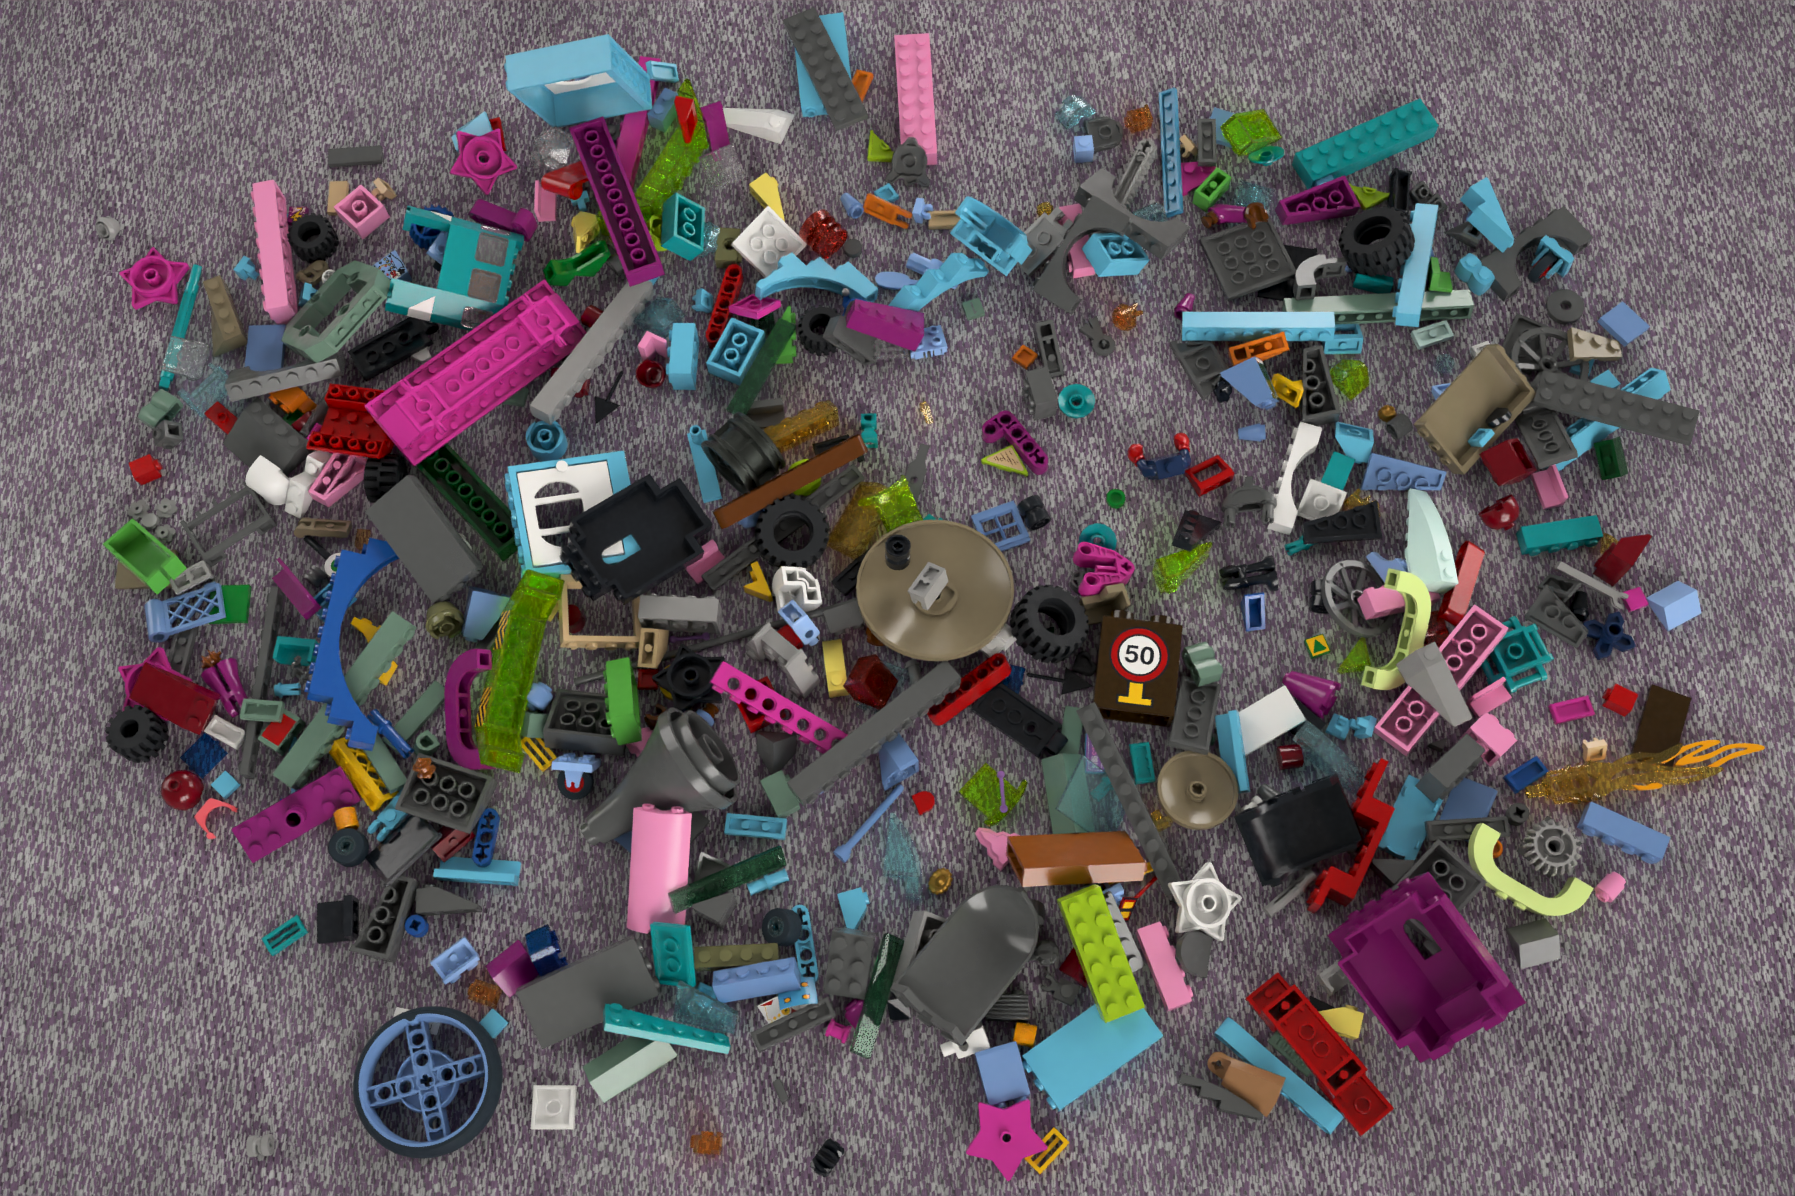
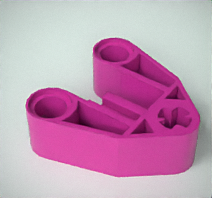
[1073,542,1135,597]

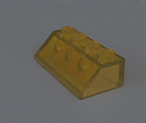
[764,399,840,453]
[827,482,895,560]

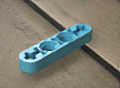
[792,905,819,984]

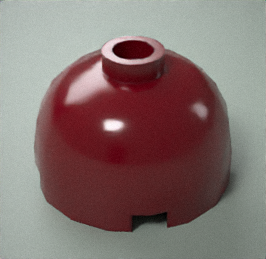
[1478,494,1520,531]
[160,770,204,810]

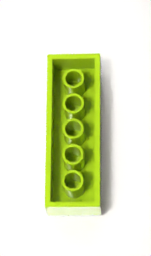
[1056,884,1145,1023]

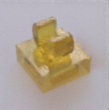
[1150,809,1173,832]

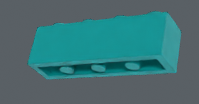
[1516,515,1603,556]

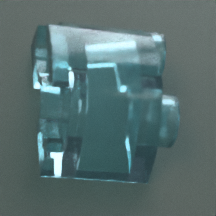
[1055,94,1096,130]

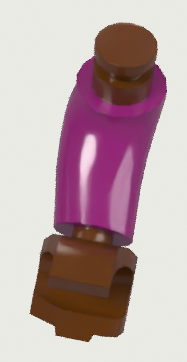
[1201,202,1269,229]

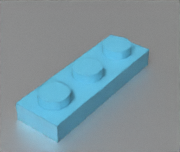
[724,813,788,840]

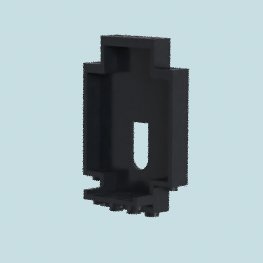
[559,474,713,605]

